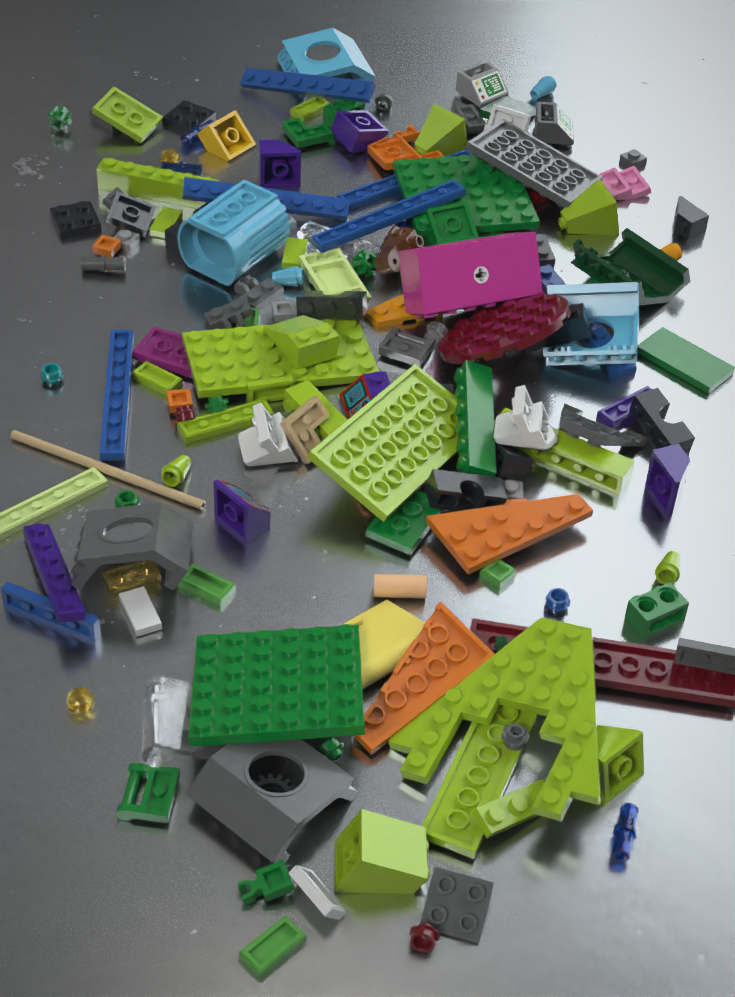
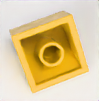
[197,110,256,162]

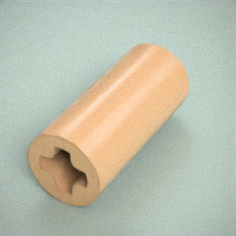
[373,574,427,599]

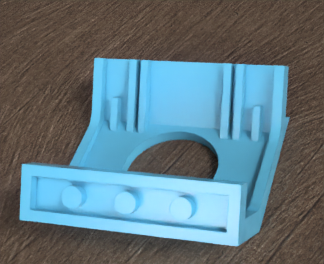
[277,28,376,99]
[543,282,639,366]

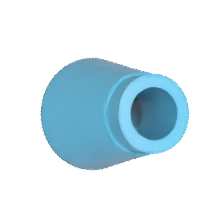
[530,76,557,100]
[272,266,305,287]

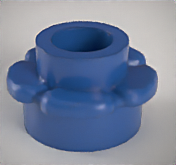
[545,588,571,612]

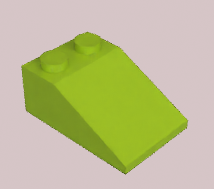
[264,315,339,370]

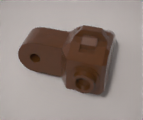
[375,226,424,276]

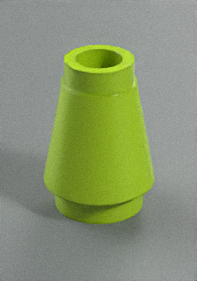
[161,455,191,487]
[655,551,681,585]

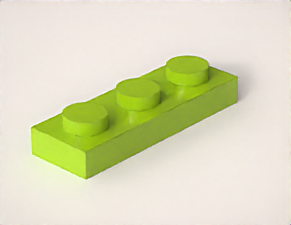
[472,779,545,838]

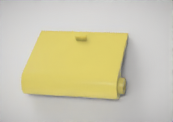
[342,600,425,690]

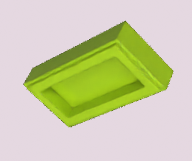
[290,96,331,122]
[149,206,183,239]
[282,237,308,269]
[132,361,183,396]
[246,375,294,403]

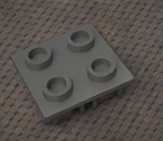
[420,867,494,944]

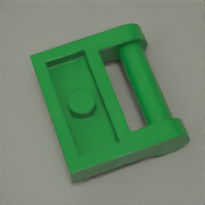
[115,763,180,823]

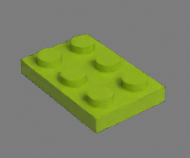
[92,87,163,143]

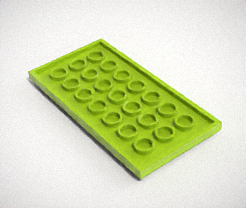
[182,319,379,398]
[307,364,458,522]

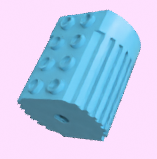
[177,180,290,286]

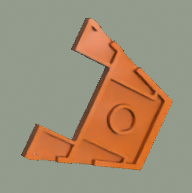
[368,125,444,170]

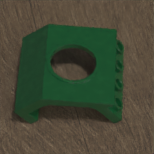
[570,228,691,305]

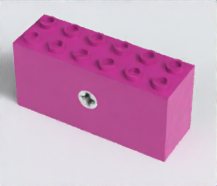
[398,232,543,318]

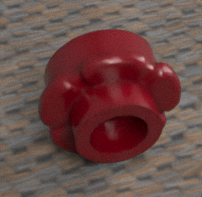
[173,404,196,422]
[409,923,440,952]

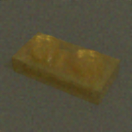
[102,560,161,597]

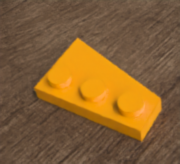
[365,294,443,328]

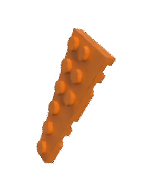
[426,494,594,574]
[354,601,495,755]

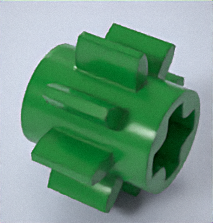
[47,106,72,131]
[352,249,377,277]

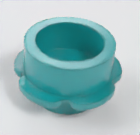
[40,363,64,384]

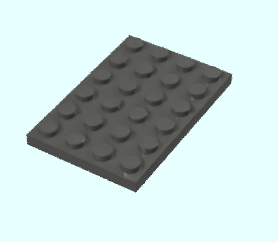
[465,119,603,208]

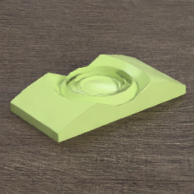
[299,247,371,302]

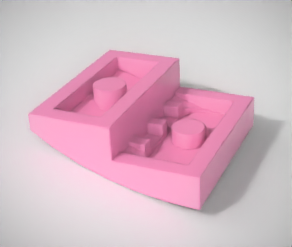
[599,166,652,200]

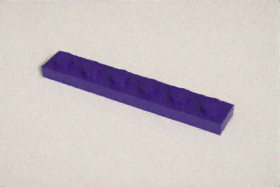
[23,523,86,623]

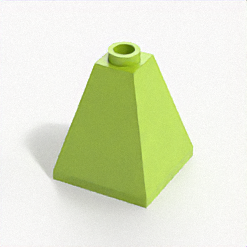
[415,104,467,156]
[558,179,620,235]
[597,725,644,805]

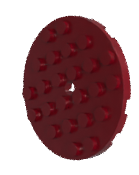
[438,292,571,364]

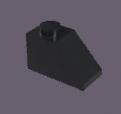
[674,195,710,240]
[495,442,534,482]

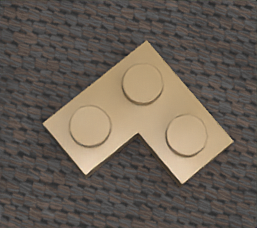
[280,396,330,464]

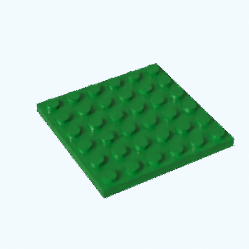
[392,155,540,237]
[188,624,365,747]

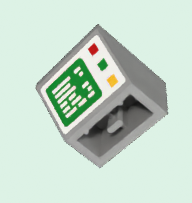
[456,60,509,108]

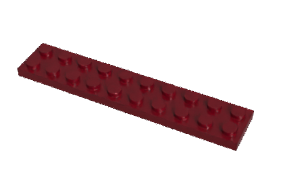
[470,618,735,708]

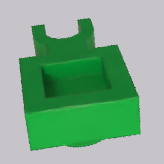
[237,859,295,906]

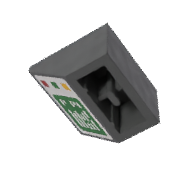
[534,102,574,146]

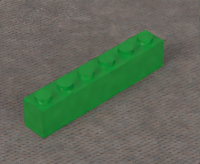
[454,360,496,477]

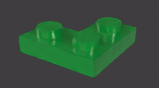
[282,118,333,148]

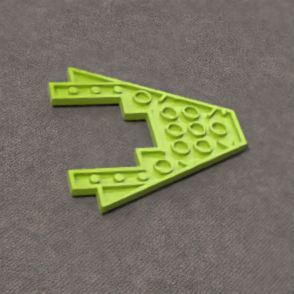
[389,617,601,822]

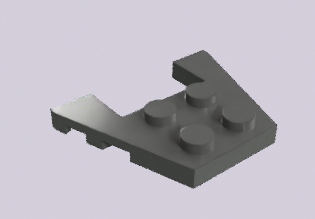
[559,403,648,447]

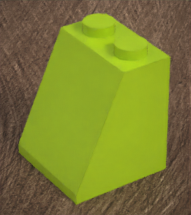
[334,809,430,894]

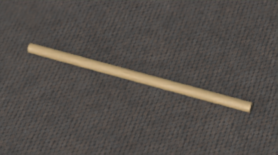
[10,430,206,510]

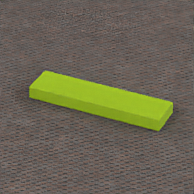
[177,399,274,444]

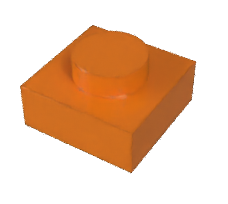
[92,235,122,257]
[166,388,193,413]

